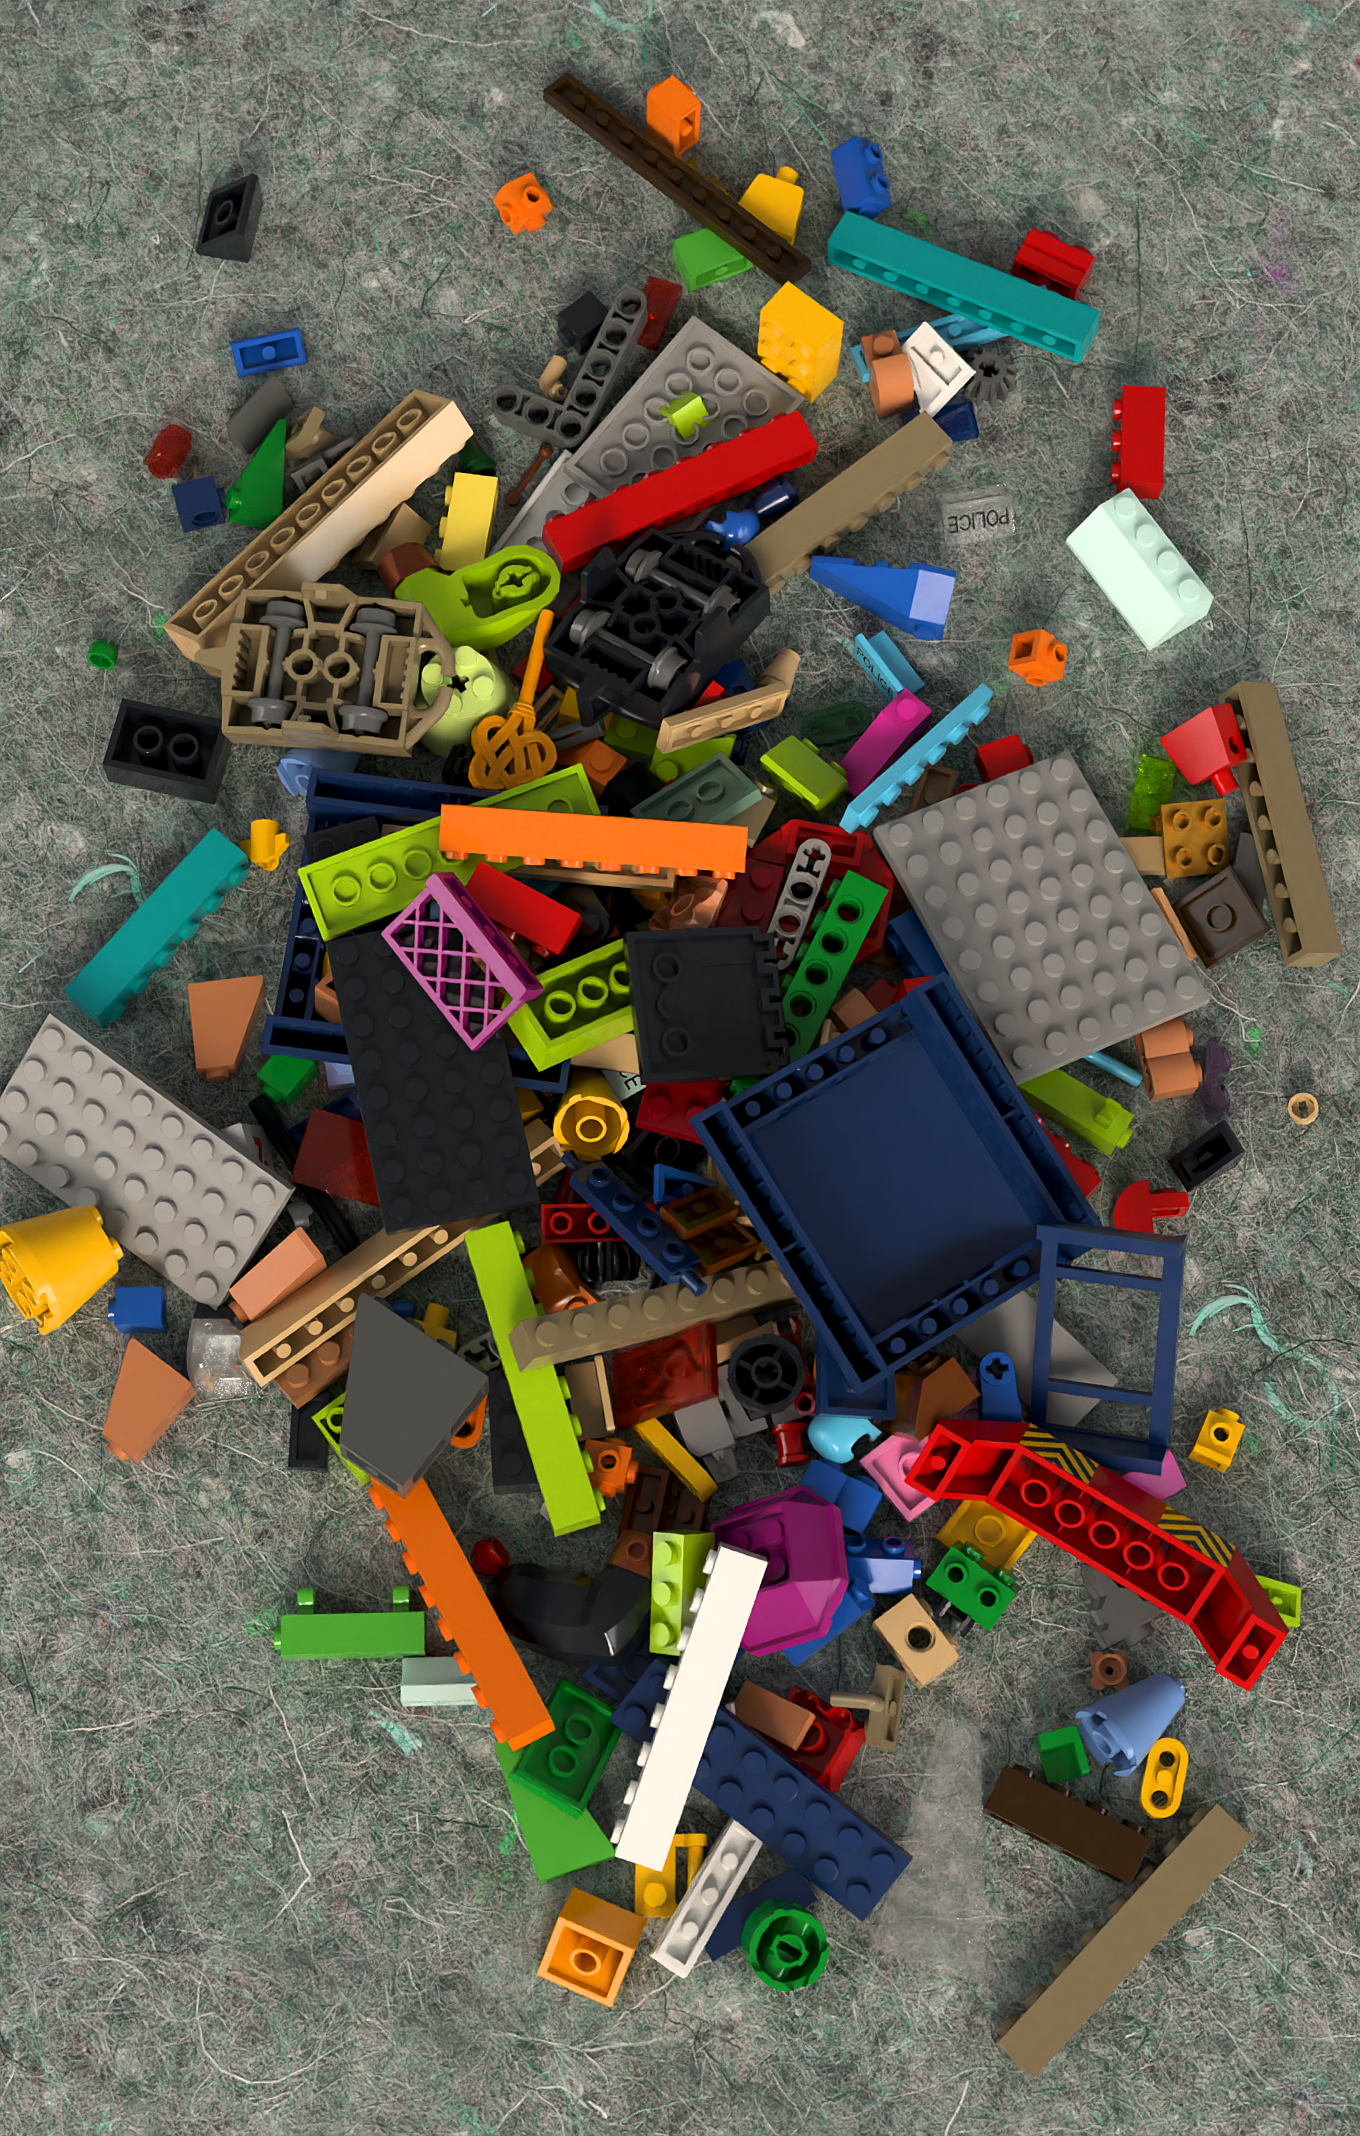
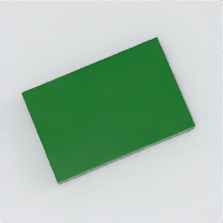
[508,1677,623,1819]

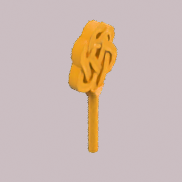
[468,609,557,792]

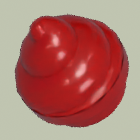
[469,1537,510,1577]

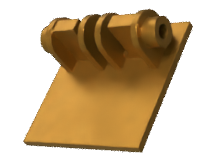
[1150,798,1230,879]

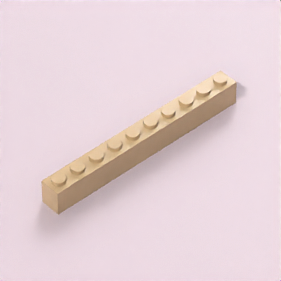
[227,1117,566,1387]

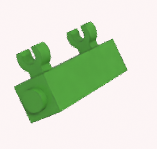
[274,1585,427,1660]

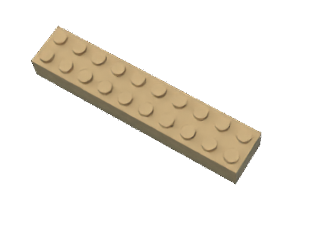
[162,389,474,662]

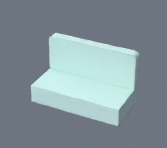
[401,1657,479,1707]

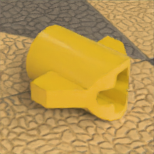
[240,819,290,871]

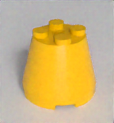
[0,1204,123,1335]

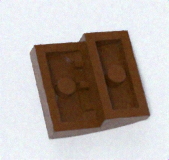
[659,1185,761,1277]
[617,1465,712,1540]

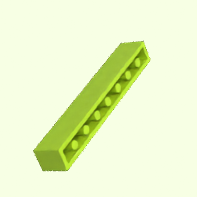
[464,1221,606,1537]

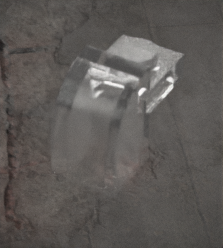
[186,1319,252,1398]

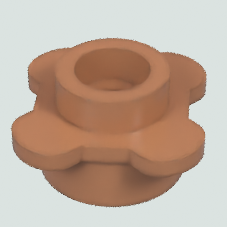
[1089,1651,1129,1691]

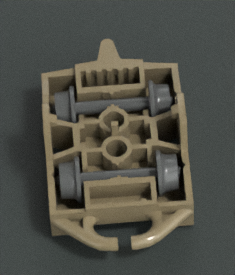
[194,582,456,758]

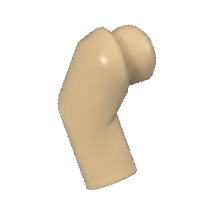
[538,355,569,405]

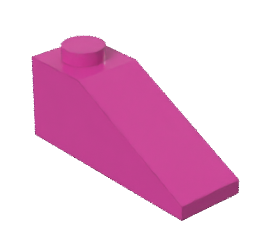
[838,688,932,799]

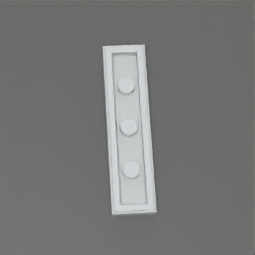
[649,1817,763,1978]

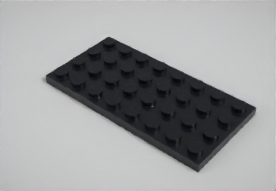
[325,918,540,1236]

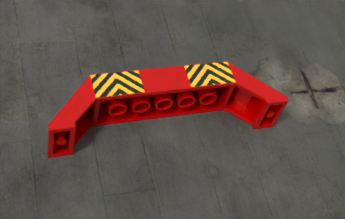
[904,1419,1289,1692]

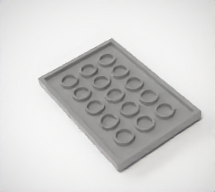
[563,315,805,533]

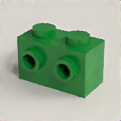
[925,1540,1022,1631]

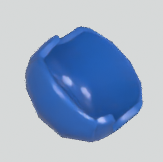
[704,509,760,557]

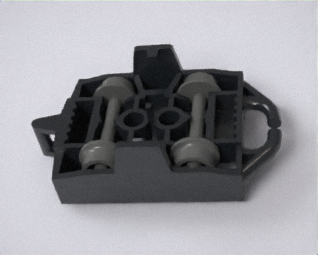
[543,527,771,731]

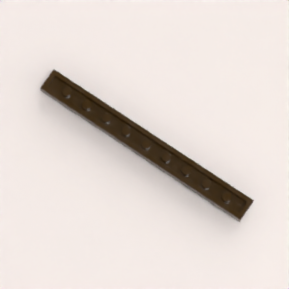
[543,72,812,286]

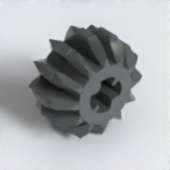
[960,345,1017,408]

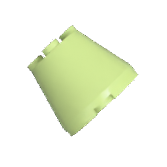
[415,646,518,759]

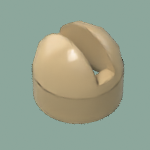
[1288,1093,1319,1125]

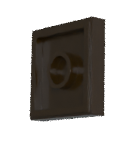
[1171,866,1271,969]

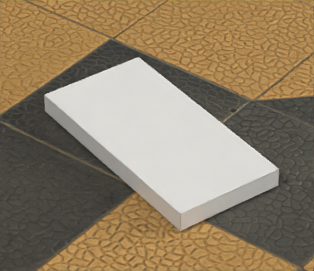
[487,449,600,575]

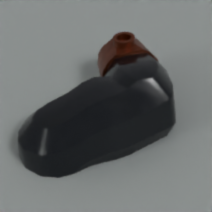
[486,1529,653,1667]

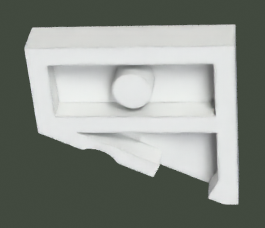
[901,321,976,418]

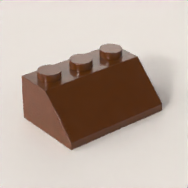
[880,1351,980,1442]

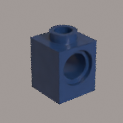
[171,475,226,533]

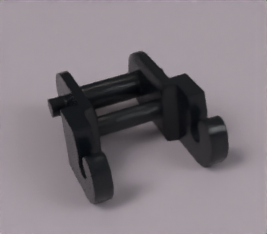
[932,1598,976,1638]

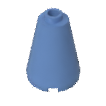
[277,727,362,797]
[1075,1672,1185,1777]

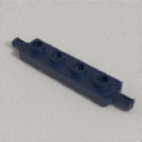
[561,1150,708,1297]

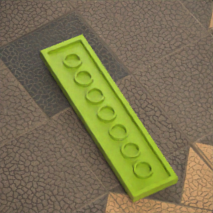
[297,763,601,942]

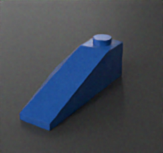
[810,555,957,641]

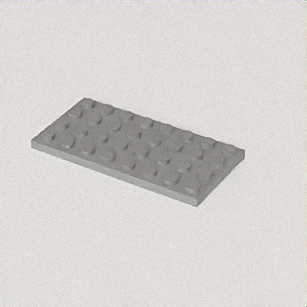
[0,1012,296,1310]

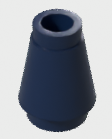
[744,476,799,522]

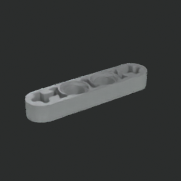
[765,838,831,976]

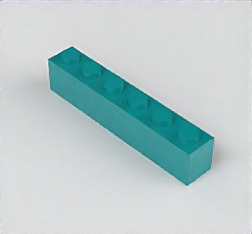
[63,828,250,1029]

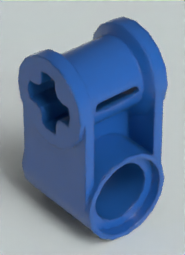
[976,1351,1022,1422]

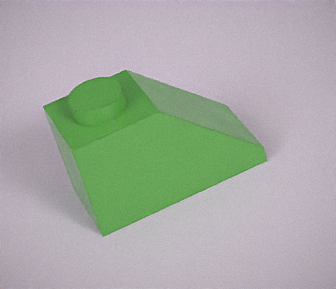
[672,228,753,293]

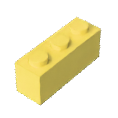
[434,472,499,576]

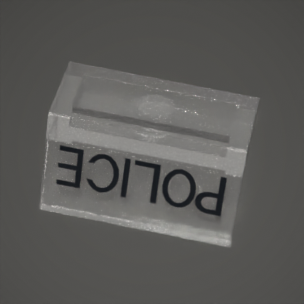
[935,483,1015,546]

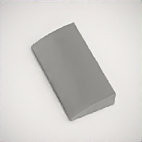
[952,1290,1119,1427]

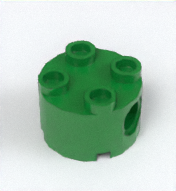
[740,1899,829,1992]

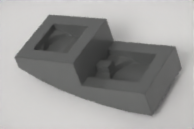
[290,433,356,495]

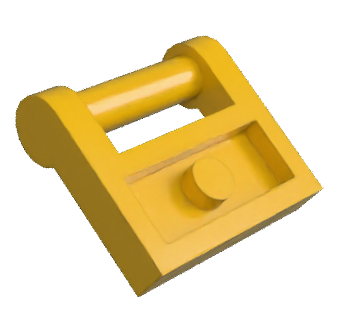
[635,1833,708,1917]

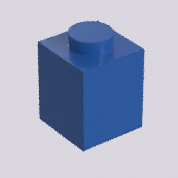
[108,1286,167,1334]

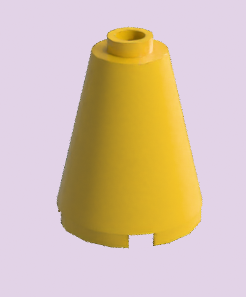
[553,1067,630,1162]

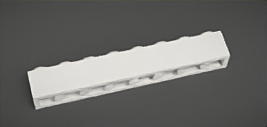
[610,1541,768,1872]

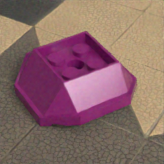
[708,1484,849,1657]

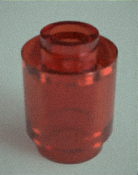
[145,424,192,479]

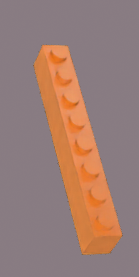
[438,803,748,879]
[367,1475,556,1752]

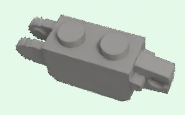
[666,1350,739,1486]

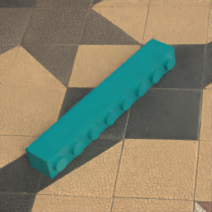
[827,210,1100,364]

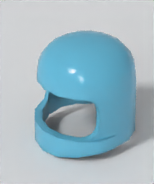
[807,1416,882,1464]

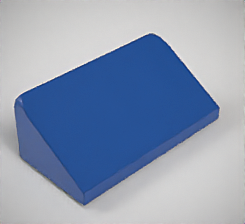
[230,327,307,378]

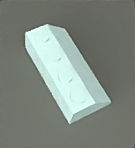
[1066,487,1214,651]

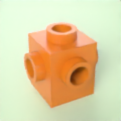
[493,172,553,235]
[1007,628,1068,686]
[584,1437,639,1497]

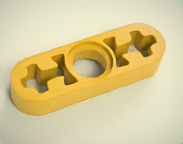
[631,1410,718,1502]

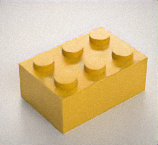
[757,281,844,403]

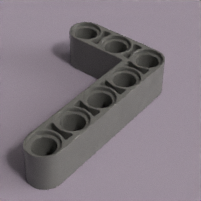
[490,287,648,453]

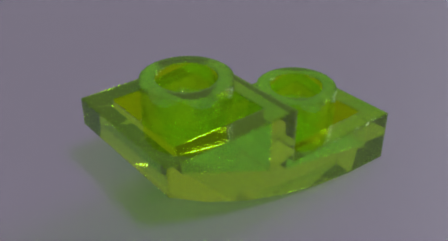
[1124,754,1177,836]

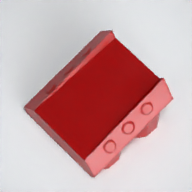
[764,1685,866,1793]

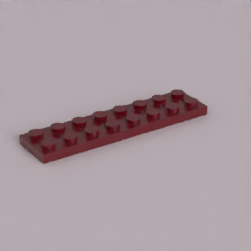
[635,857,784,1145]

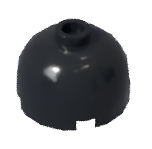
[727,1334,806,1414]

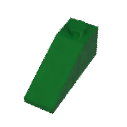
[225,419,286,530]

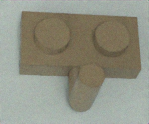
[830,1665,906,1752]

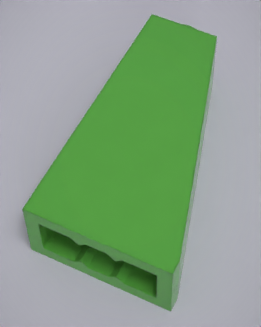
[493,1741,616,1885]

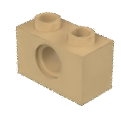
[872,1593,960,1690]

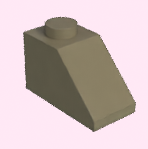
[724,778,779,848]

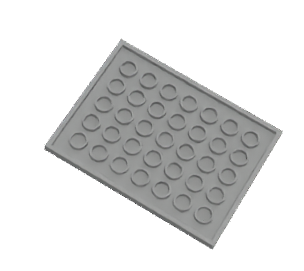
[873,750,1211,1086]

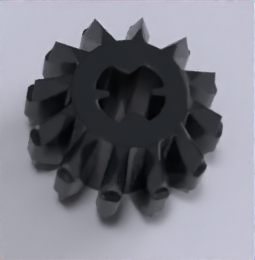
[577,1242,641,1282]

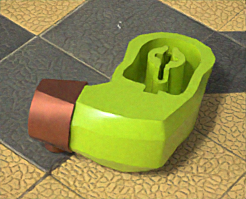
[377,542,561,656]

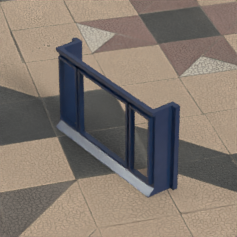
[1030,1216,1187,1476]

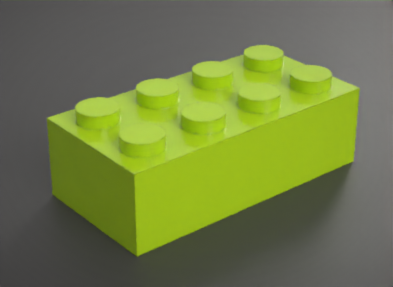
[501,938,634,1072]

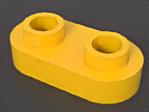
[1139,1738,1188,1819]

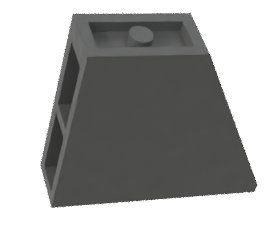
[339,1292,489,1500]

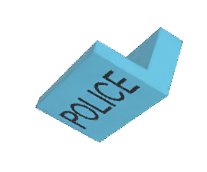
[853,630,925,702]

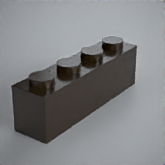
[982,1763,1152,1886]

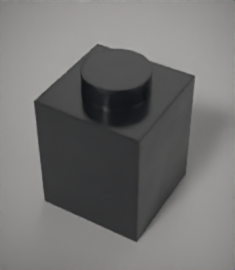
[557,290,609,356]

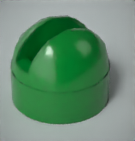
[86,638,118,670]

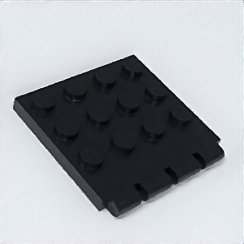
[622,926,791,1085]

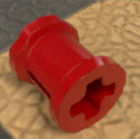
[770,1422,810,1468]

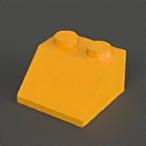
[537,1886,648,2007]

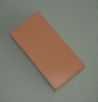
[734,1680,816,1752]

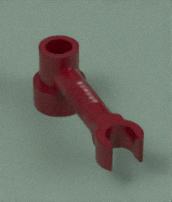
[773,1316,816,1417]

